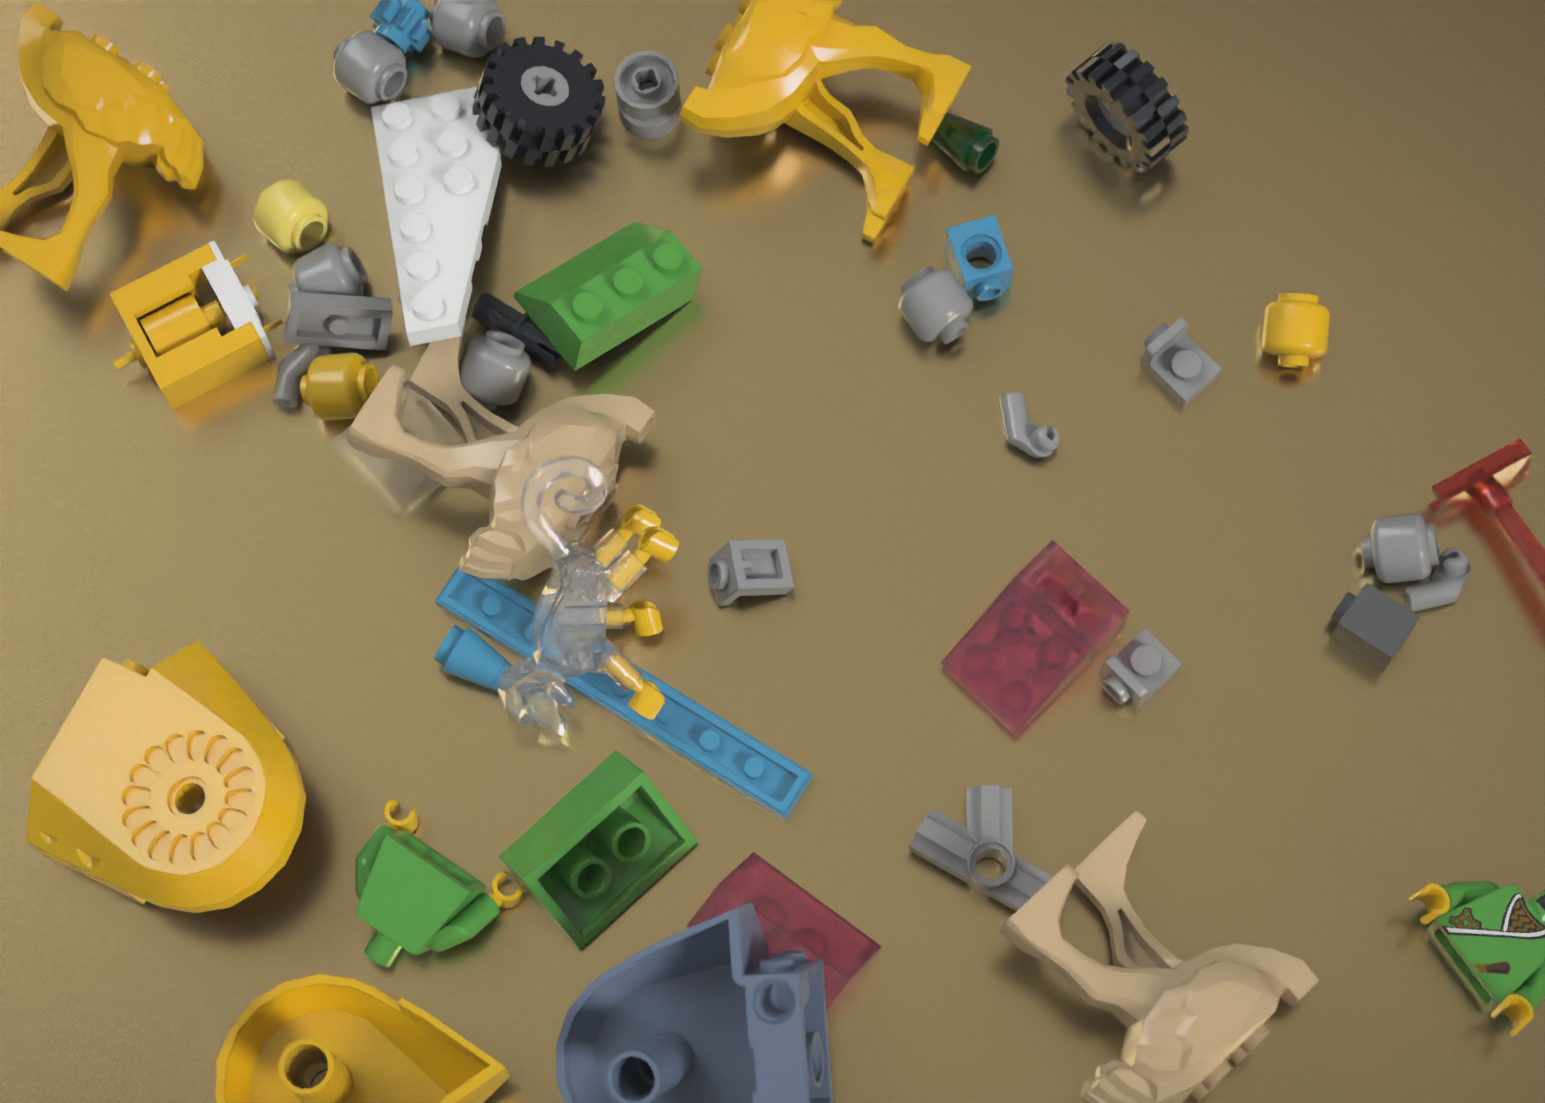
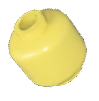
[253,179,329,254]

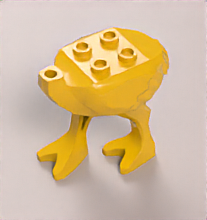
[678,0,972,243]
[0,1,205,292]

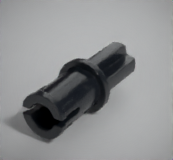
[472,293,563,368]

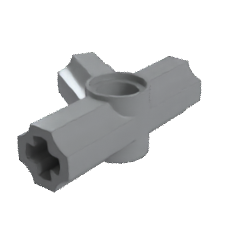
[909,785,1072,911]

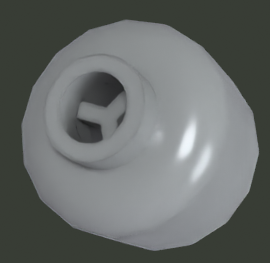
[430,0,506,57]
[333,30,408,104]
[289,242,368,296]
[898,266,973,344]
[459,330,531,410]
[1361,513,1440,583]

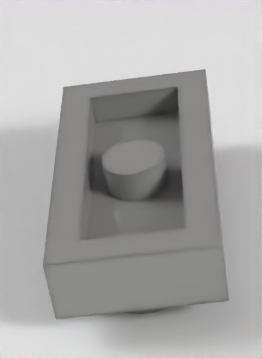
[284,291,393,350]

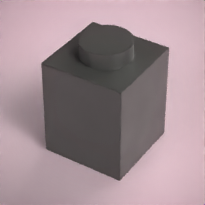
[1331,582,1420,672]

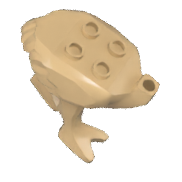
[347,317,656,581]
[999,810,1319,1103]

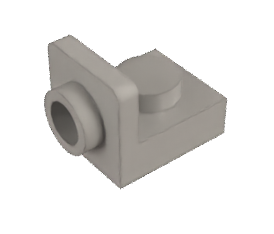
[1141,317,1222,408]
[707,539,794,606]
[1099,627,1182,711]

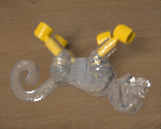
[497,456,679,737]

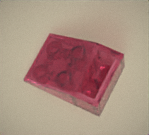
[941,539,1130,735]

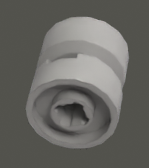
[614,50,682,139]

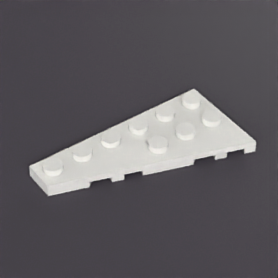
[371,86,503,346]

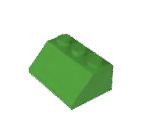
[514,221,702,371]
[498,750,698,950]

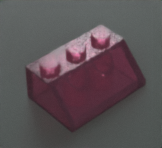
[687,852,882,1020]

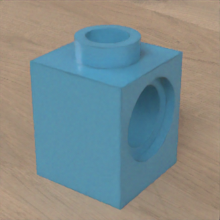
[945,215,1013,301]

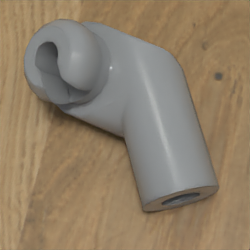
[272,344,332,408]
[999,392,1060,458]
[1404,548,1471,612]

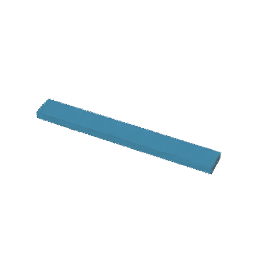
[435,565,813,821]

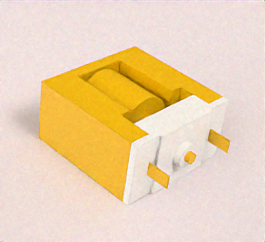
[110,241,284,410]

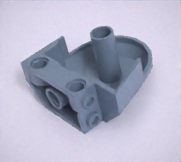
[556,901,833,1103]

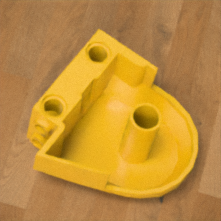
[26,640,306,913]
[215,974,511,1103]

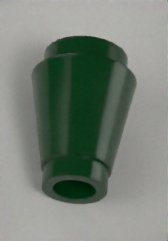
[931,112,999,173]

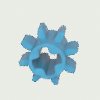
[370,0,433,54]

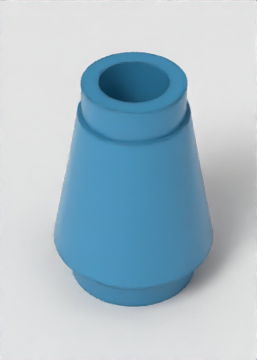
[433,624,515,693]

